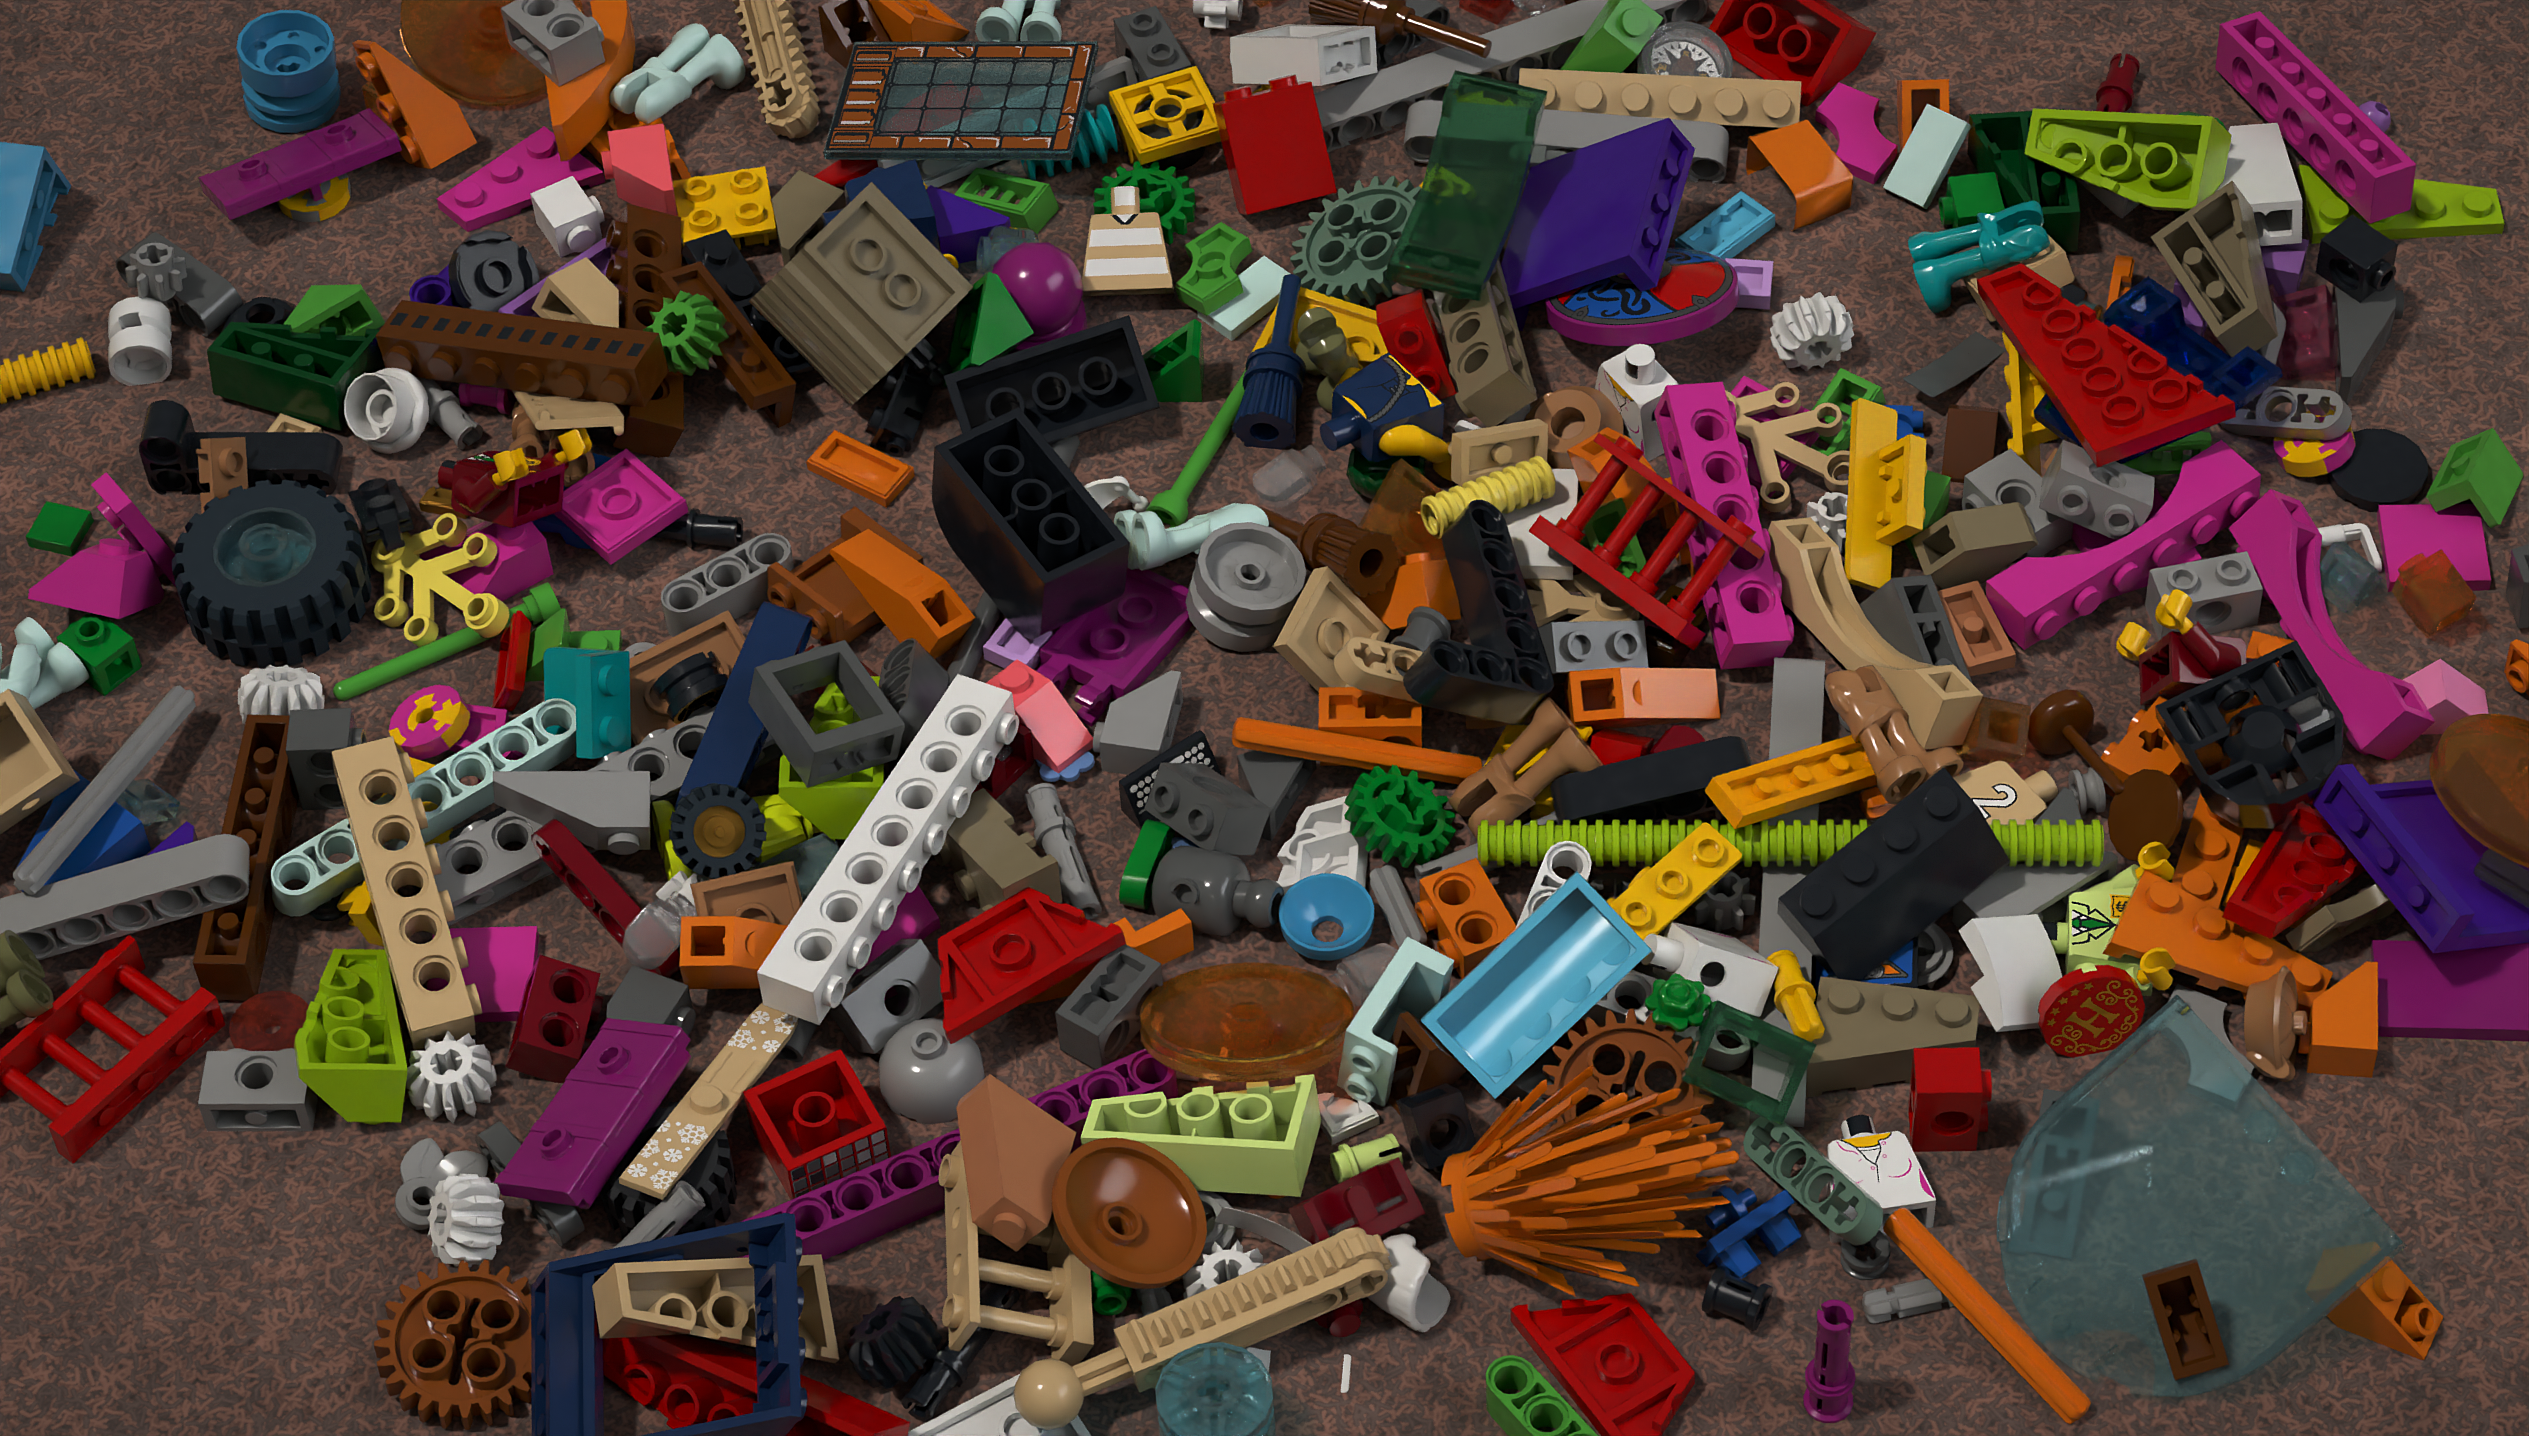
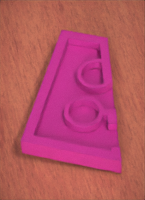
[436,126,605,232]
[91,472,176,586]

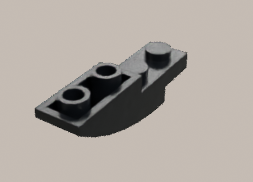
[682,229,816,377]

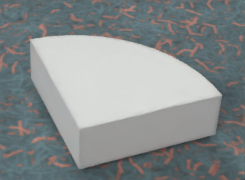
[1317,1093,1380,1145]

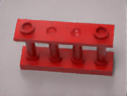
[1529,433,1765,650]
[0,935,226,1164]

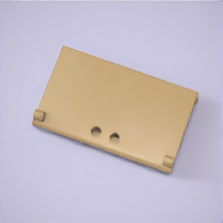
[512,390,624,436]

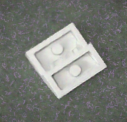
[1959,914,2062,1032]

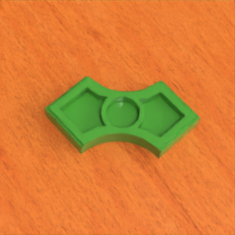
[1175,222,1253,316]

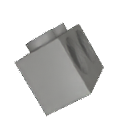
[501,0,605,87]

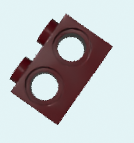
[505,955,604,1083]

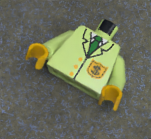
[2042,842,2176,996]

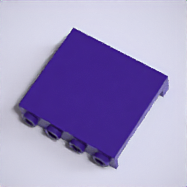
[1501,117,1695,331]
[2312,755,2529,953]

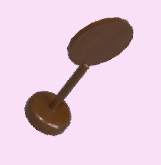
[2026,689,2184,862]

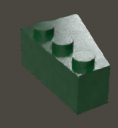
[1967,109,2080,252]
[207,322,386,431]

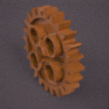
[1540,1009,1714,1145]
[374,1259,531,1430]

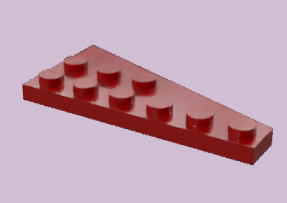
[1977,263,2236,468]

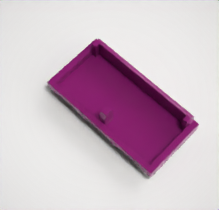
[198,108,402,220]
[493,1018,691,1209]

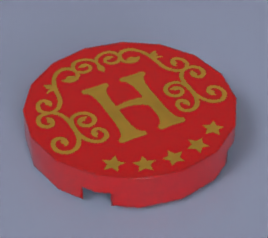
[2037,965,2145,1058]

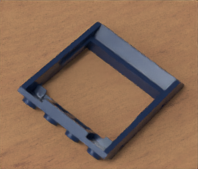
[531,1213,807,1436]

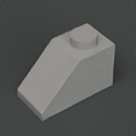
[1093,670,1183,775]

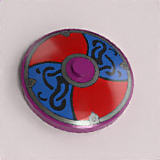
[1545,248,1739,346]

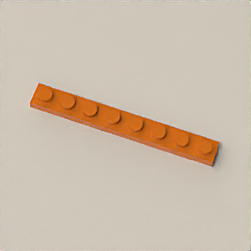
[2171,631,2293,910]

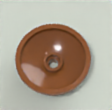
[1052,1138,1207,1289]

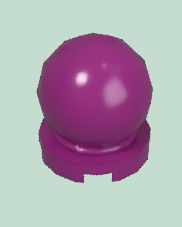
[992,242,1087,354]

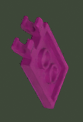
[1036,567,1193,726]
[2371,940,2529,1042]

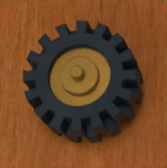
[669,783,767,878]

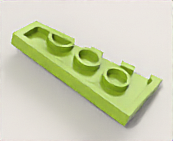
[2297,165,2505,244]

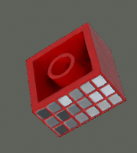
[743,1049,891,1200]

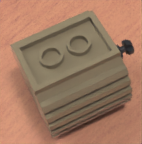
[749,182,974,405]

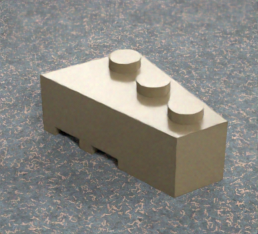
[2151,181,2278,364]
[933,788,1062,914]
[1806,977,1980,1098]

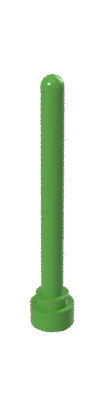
[1146,369,1246,528]
[333,582,561,701]

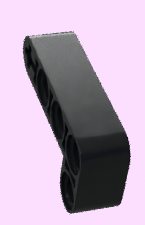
[139,400,343,495]
[1549,736,1756,825]

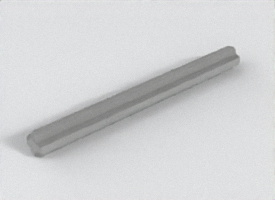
[13,685,196,895]

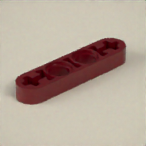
[531,819,680,979]

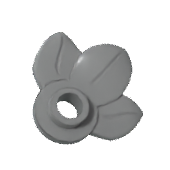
[394,1138,488,1230]

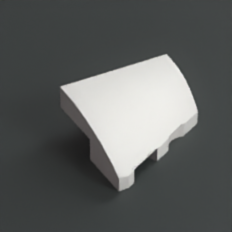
[1277,795,1368,895]

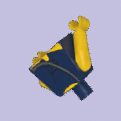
[1320,353,1452,481]

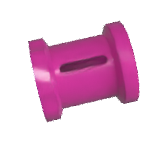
[459,383,517,415]

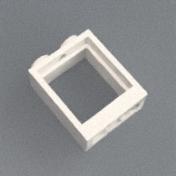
[1230,24,1378,86]

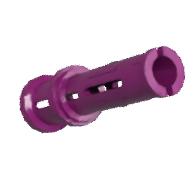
[1803,1300,1856,1423]

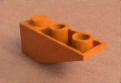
[352,40,477,169]
[829,529,976,659]
[1563,667,1721,730]
[679,916,788,989]

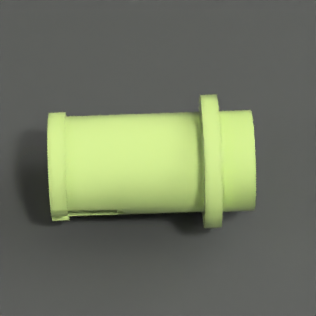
[1330,1133,1403,1183]

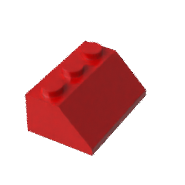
[1703,0,1877,107]

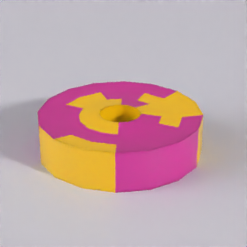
[2273,409,2356,477]
[388,685,470,760]

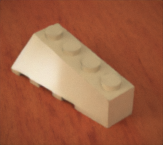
[592,1254,839,1363]

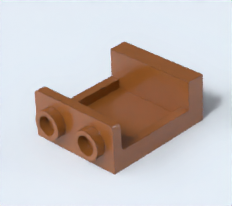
[767,507,923,645]

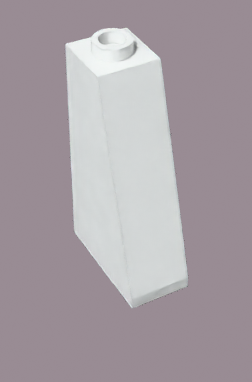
[2214,123,2302,246]

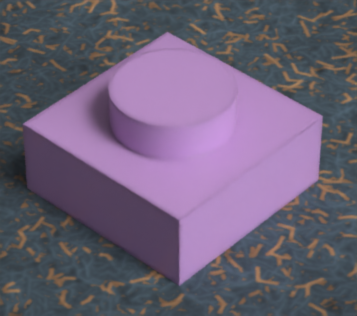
[1725,258,1773,309]
[983,618,1053,669]

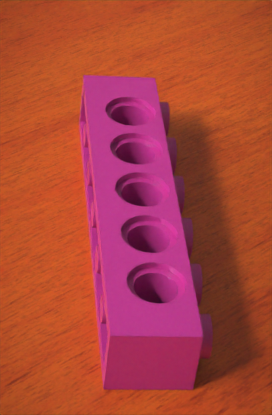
[2215,11,2416,224]
[1654,382,1794,669]

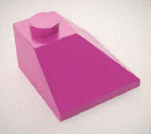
[419,521,554,613]
[28,538,164,619]

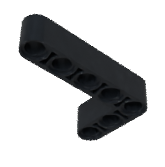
[1403,500,1554,724]

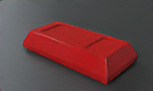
[492,610,531,712]

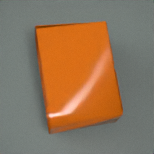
[1746,120,1853,231]

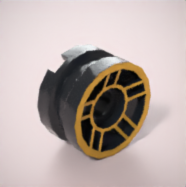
[653,651,729,724]

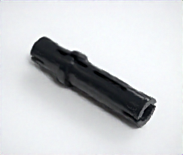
[901,1282,1020,1422]

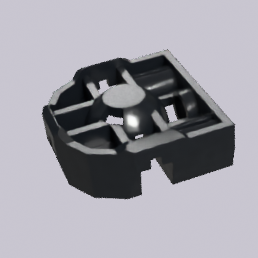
[2155,640,2343,828]

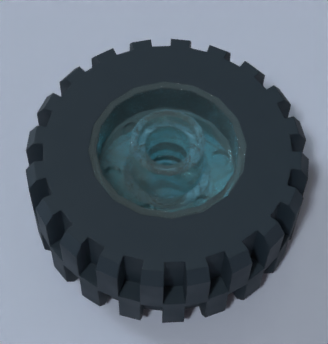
[172,480,372,668]

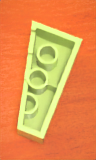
[1080,1074,1321,1197]

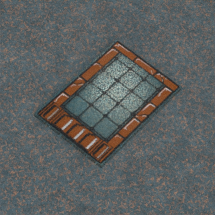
[823,41,1099,160]

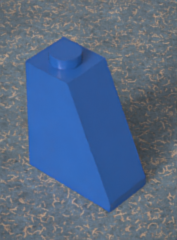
[16,770,151,892]

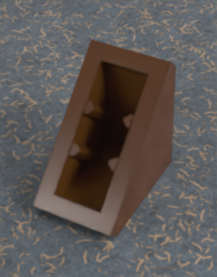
[818,0,903,71]
[1942,404,1998,483]
[1388,1011,1467,1116]
[2142,1259,2229,1381]

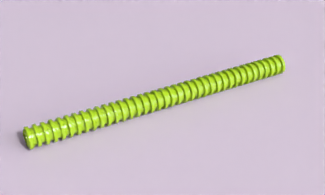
[1478,819,2104,867]

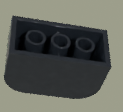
[932,407,1130,639]

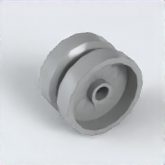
[1185,522,1307,652]

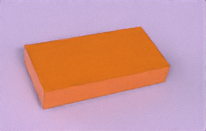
[806,430,915,508]

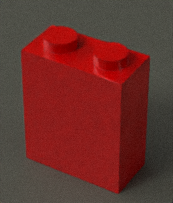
[1212,74,1337,215]

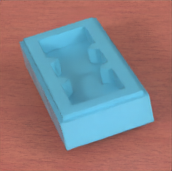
[1675,191,1776,260]

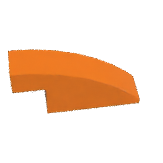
[545,0,635,162]

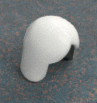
[1368,1234,1451,1332]

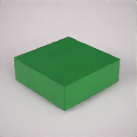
[26,501,94,557]

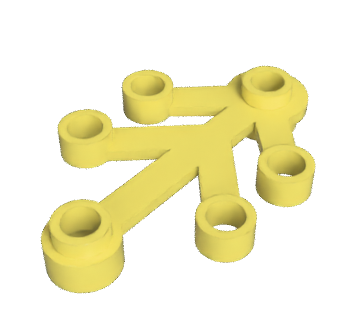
[371,513,509,647]

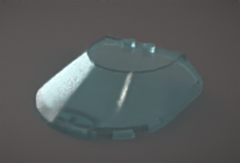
[1997,995,2407,1397]

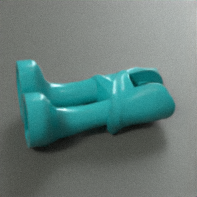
[1908,201,2050,314]

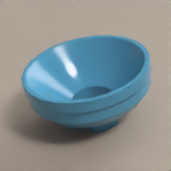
[1279,873,1374,960]

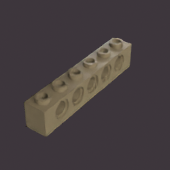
[1422,193,1537,427]

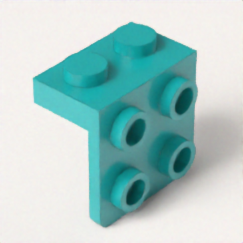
[543,647,631,759]

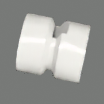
[108,296,172,386]

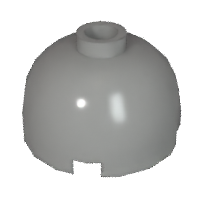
[878,1018,985,1125]

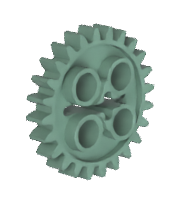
[1290,176,1440,306]

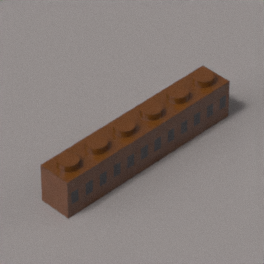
[376,300,669,408]

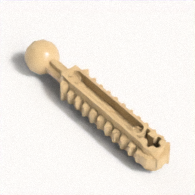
[732,0,821,139]
[1014,1227,1392,1430]

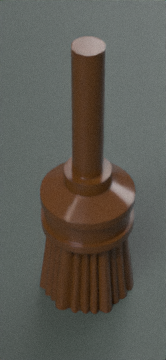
[1308,0,1492,58]
[1259,507,1399,598]

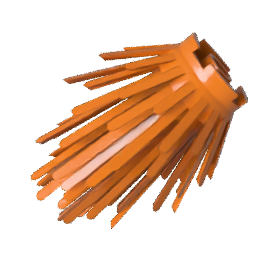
[1441,1065,1739,1297]

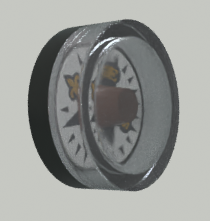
[1634,21,1733,78]

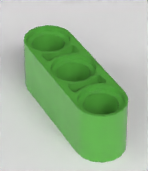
[1486,1355,1598,1436]

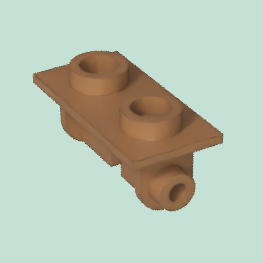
[196,437,248,514]

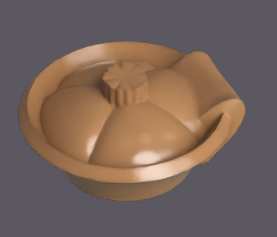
[1524,386,1624,469]
[2244,966,2308,1082]

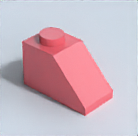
[601,123,678,216]
[986,659,1093,773]

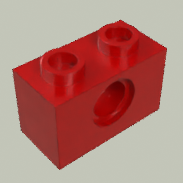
[1376,289,1457,400]
[1908,1047,1992,1152]

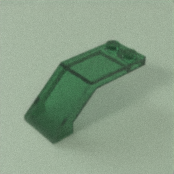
[1386,70,1548,301]

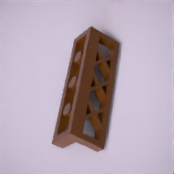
[658,261,796,428]

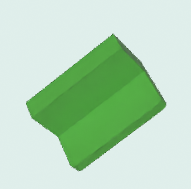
[2426,428,2523,528]

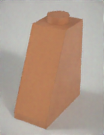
[956,1074,1076,1252]

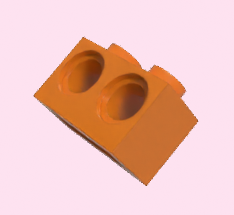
[1318,687,1422,766]
[1415,858,1516,979]

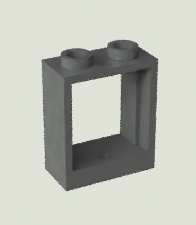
[748,640,905,788]

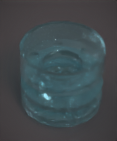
[1155,1342,1276,1436]

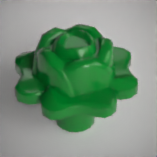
[1645,973,1712,1032]

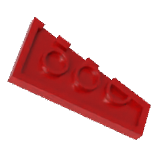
[2222,802,2366,939]

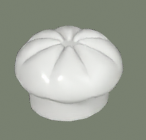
[344,368,429,454]

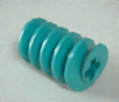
[1015,104,1118,181]

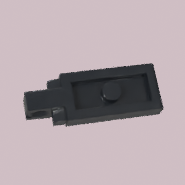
[348,478,415,551]

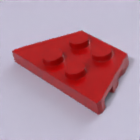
[938,887,1126,1044]
[1510,1293,1695,1436]

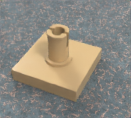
[1273,566,1390,692]

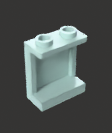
[1337,937,1454,1107]

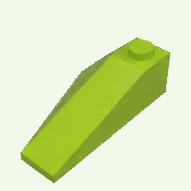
[2024,108,2232,211]
[779,676,884,839]
[294,949,408,1125]

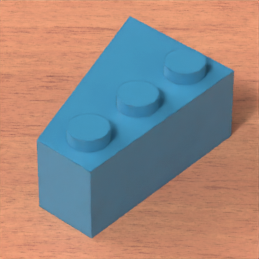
[0,142,71,292]

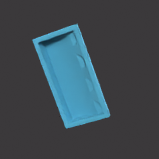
[1421,871,1652,1099]

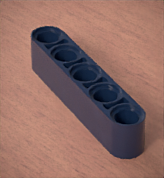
[675,601,813,810]

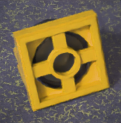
[1109,66,1221,171]

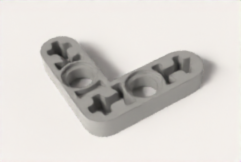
[2214,301,2352,441]

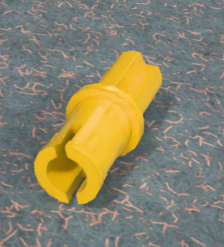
[1767,950,1825,1045]

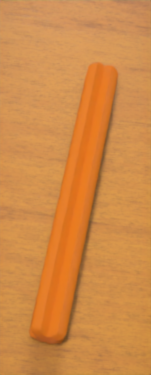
[1232,717,1482,784]
[1883,1207,2091,1424]

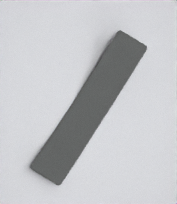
[1903,331,2006,397]

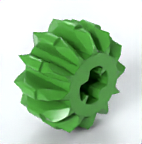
[643,290,729,377]

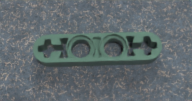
[1743,1114,1883,1245]

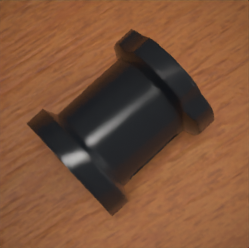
[1702,1265,1773,1331]

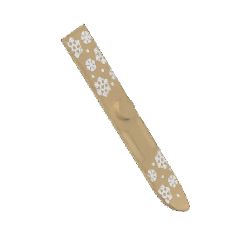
[619,1002,799,1200]

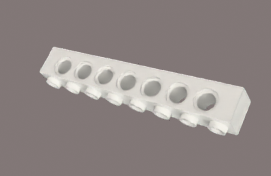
[757,674,1019,1025]

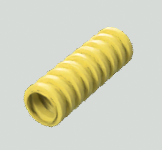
[1421,456,1556,539]

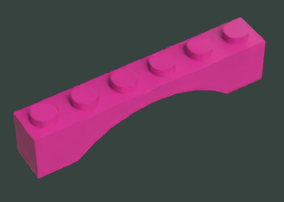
[1986,440,2261,650]
[2229,489,2435,760]

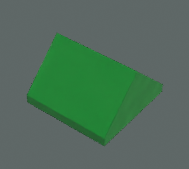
[942,272,1034,387]

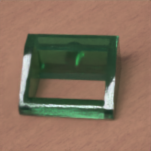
[1681,1000,1816,1125]

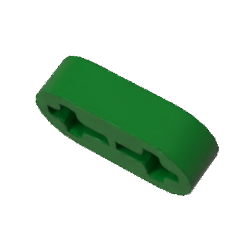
[1119,819,1175,910]

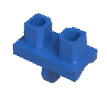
[1696,1185,1802,1279]

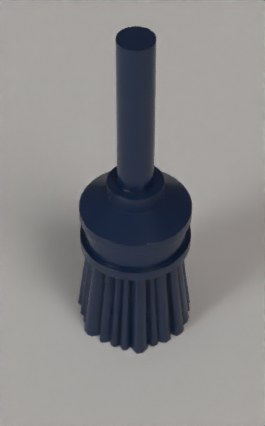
[1232,274,1306,450]

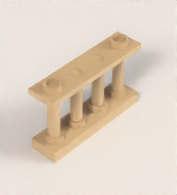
[938,1140,1094,1367]

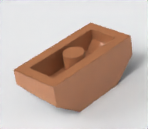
[1937,580,2016,676]

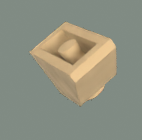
[532,257,619,328]

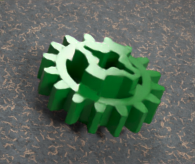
[1093,161,1196,245]
[1344,765,1456,868]

